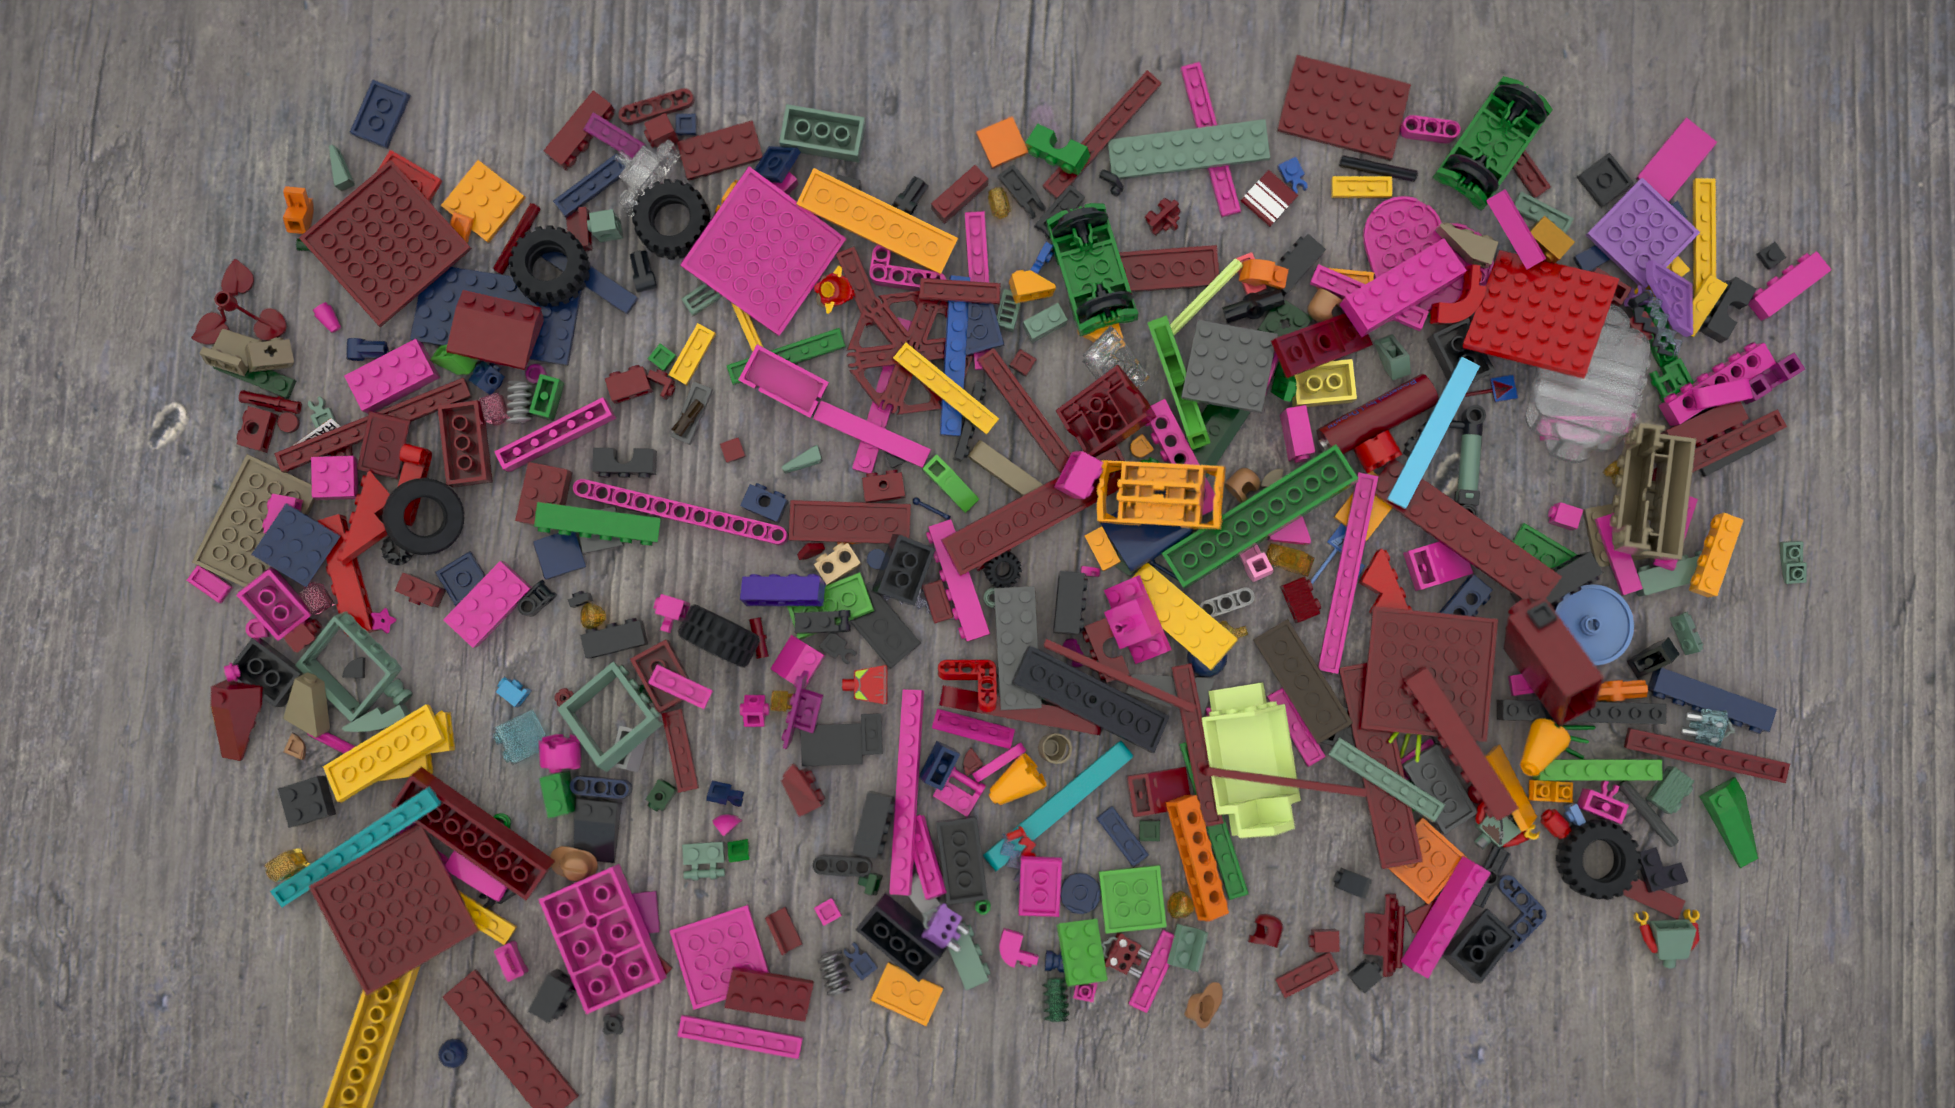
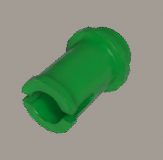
[975,899,991,915]

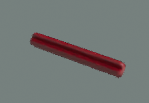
[493,203,540,274]

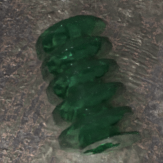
[1042,977,1069,1022]

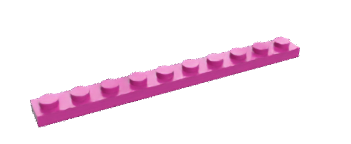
[1318,472,1378,674]
[889,689,924,895]

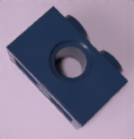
[740,483,788,523]
[919,741,960,791]

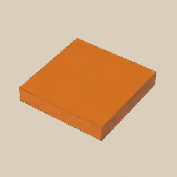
[976,117,1028,169]

